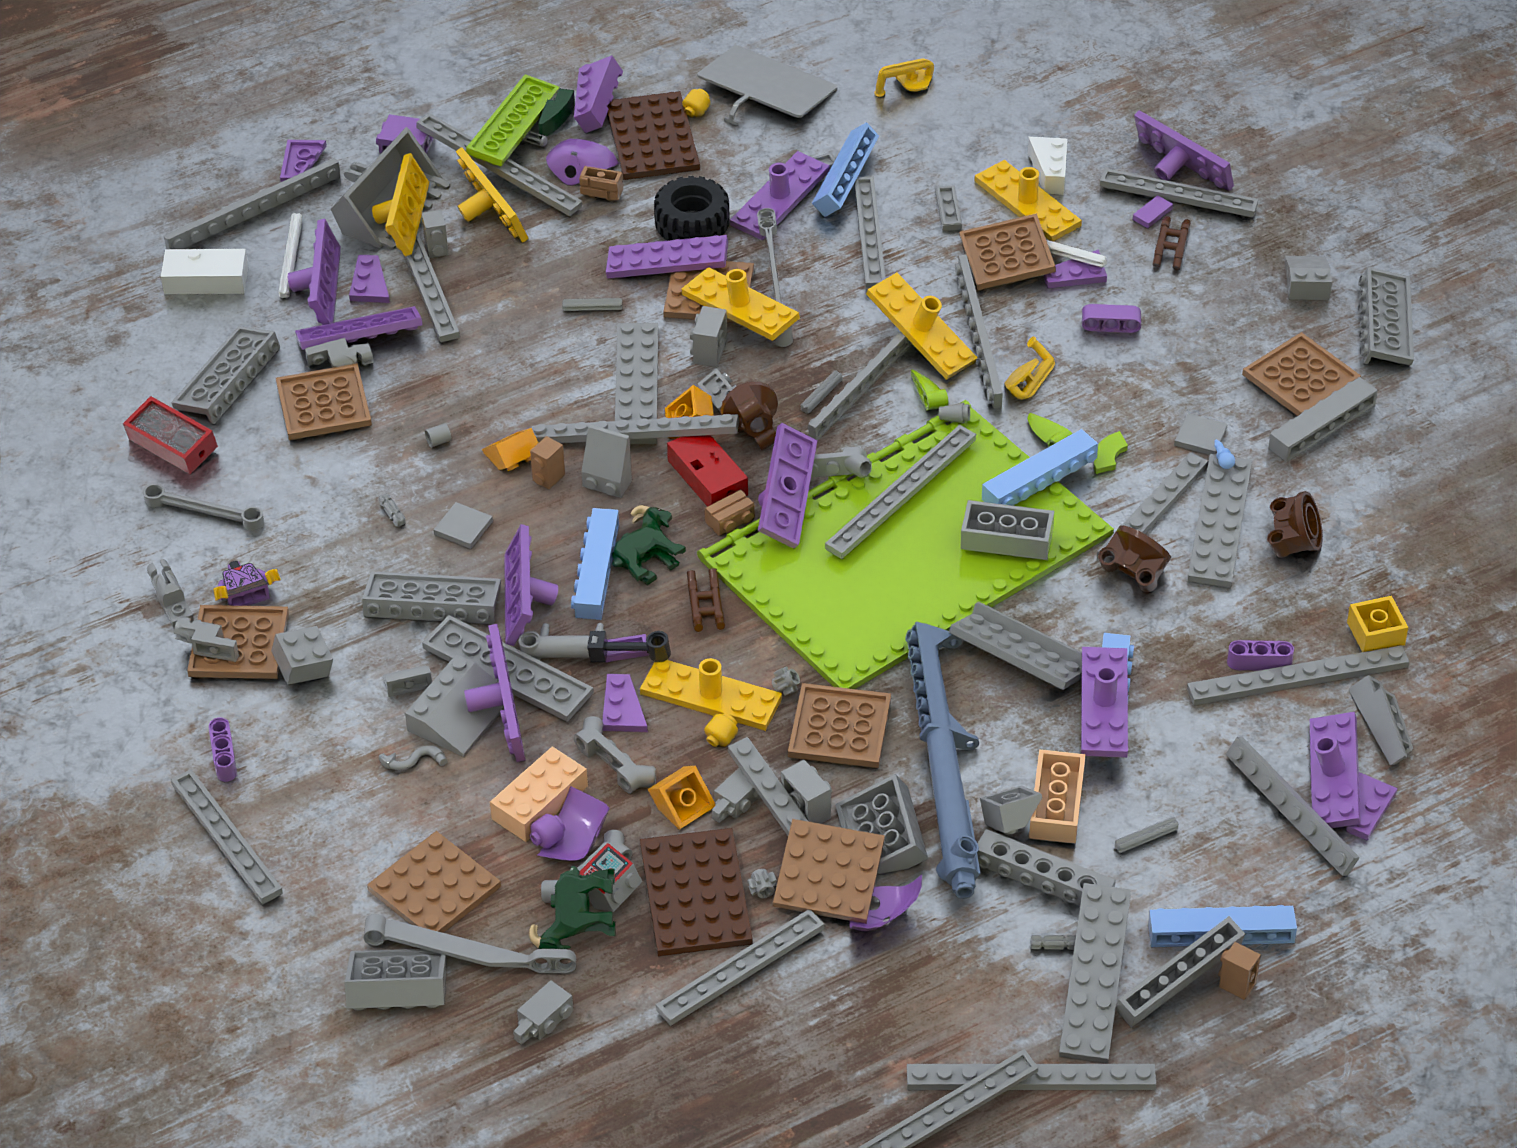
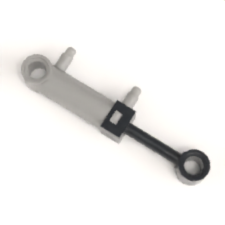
[518,623,671,662]

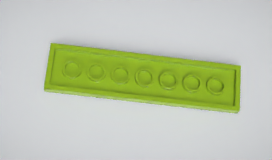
[466,74,560,167]

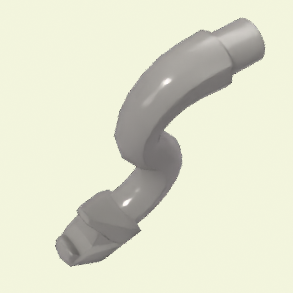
[379,746,448,770]

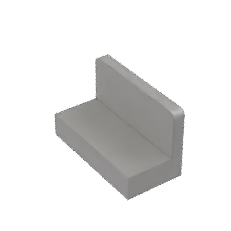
[383,665,432,697]

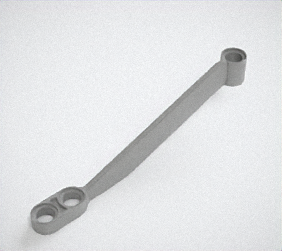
[757,208,793,347]
[363,914,576,973]

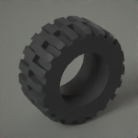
[654,176,730,241]

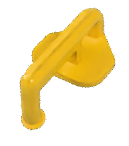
[874,58,934,97]
[1004,336,1055,400]

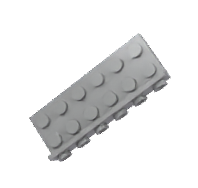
[1358,267,1414,366]
[171,326,280,424]
[362,571,501,624]
[949,602,1082,690]

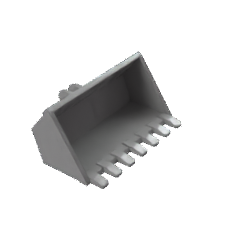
[331,127,450,250]

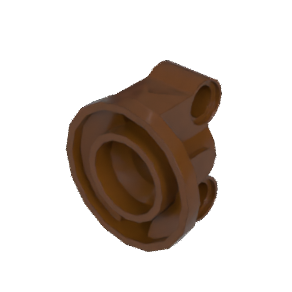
[720,381,778,450]
[1267,491,1323,558]
[1098,525,1171,593]

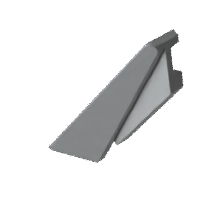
[1349,675,1413,765]

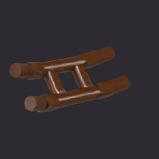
[1152,216,1191,270]
[687,568,725,632]

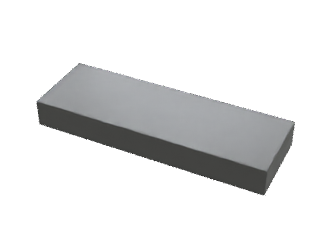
[935,185,962,231]

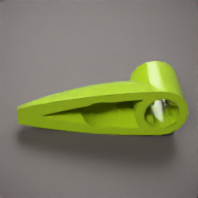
[911,370,949,411]
[1027,413,1073,447]

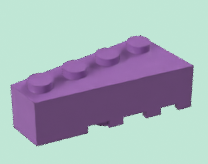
[574,55,623,133]

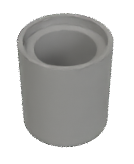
[425,423,452,448]

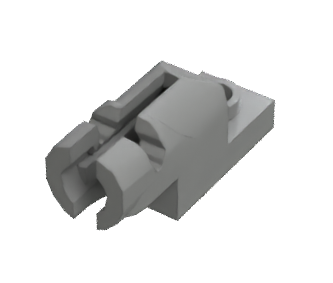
[305,338,373,368]
[147,559,194,628]
[174,616,239,662]

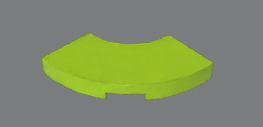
[1093,431,1128,474]

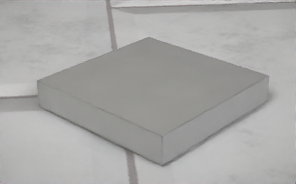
[1174,413,1228,455]
[433,502,493,549]

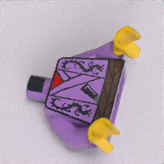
[213,561,281,606]

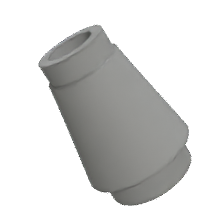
[939,402,970,423]

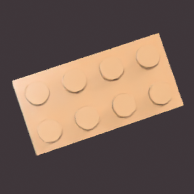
[490,746,588,842]
[1029,749,1085,844]

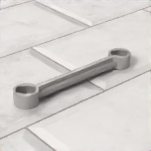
[143,483,264,531]

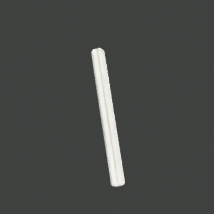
[278,213,302,299]

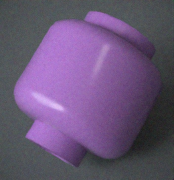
[530,814,565,849]

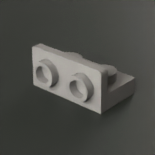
[698,368,736,411]

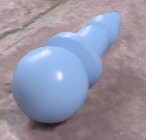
[1214,439,1235,469]

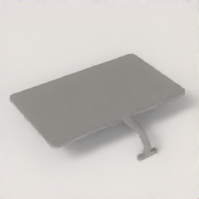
[697,45,837,126]

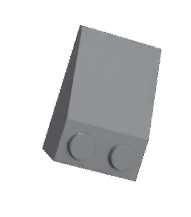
[1285,256,1332,300]
[581,425,632,498]

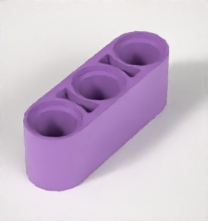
[1082,304,1141,333]
[1227,640,1294,671]
[209,717,237,782]

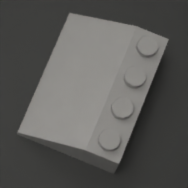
[405,654,514,757]
[835,774,928,874]
[345,949,447,1010]

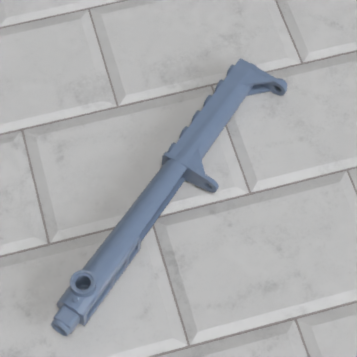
[905,621,981,899]

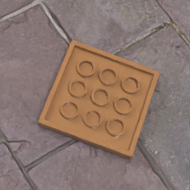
[959,213,1056,291]
[663,261,754,323]
[1242,332,1361,416]
[276,363,372,440]
[187,605,289,679]
[788,683,891,768]
[773,819,885,924]
[367,831,501,933]

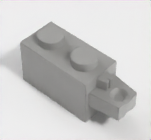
[712,768,760,823]
[513,980,573,1045]

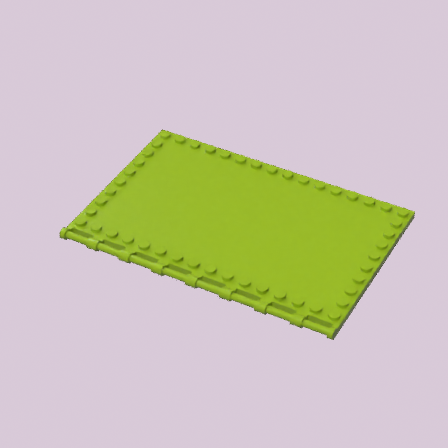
[697,400,1114,689]

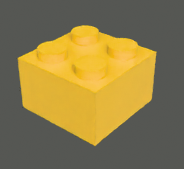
[1347,596,1408,652]

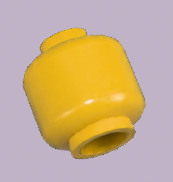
[682,88,711,117]
[704,713,738,747]

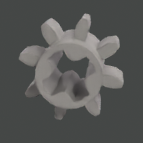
[772,666,800,696]
[747,869,777,898]

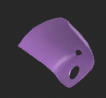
[546,139,619,185]
[537,786,610,861]
[850,875,922,931]

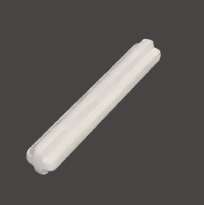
[1046,240,1107,268]

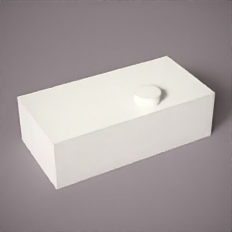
[161,249,248,295]

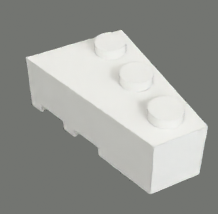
[1027,136,1067,195]

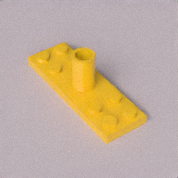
[456,147,529,243]
[372,153,430,257]
[974,160,1082,242]
[681,267,800,341]
[866,272,978,380]
[640,658,782,731]

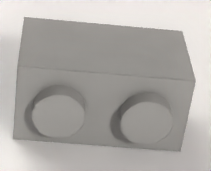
[422,210,449,258]

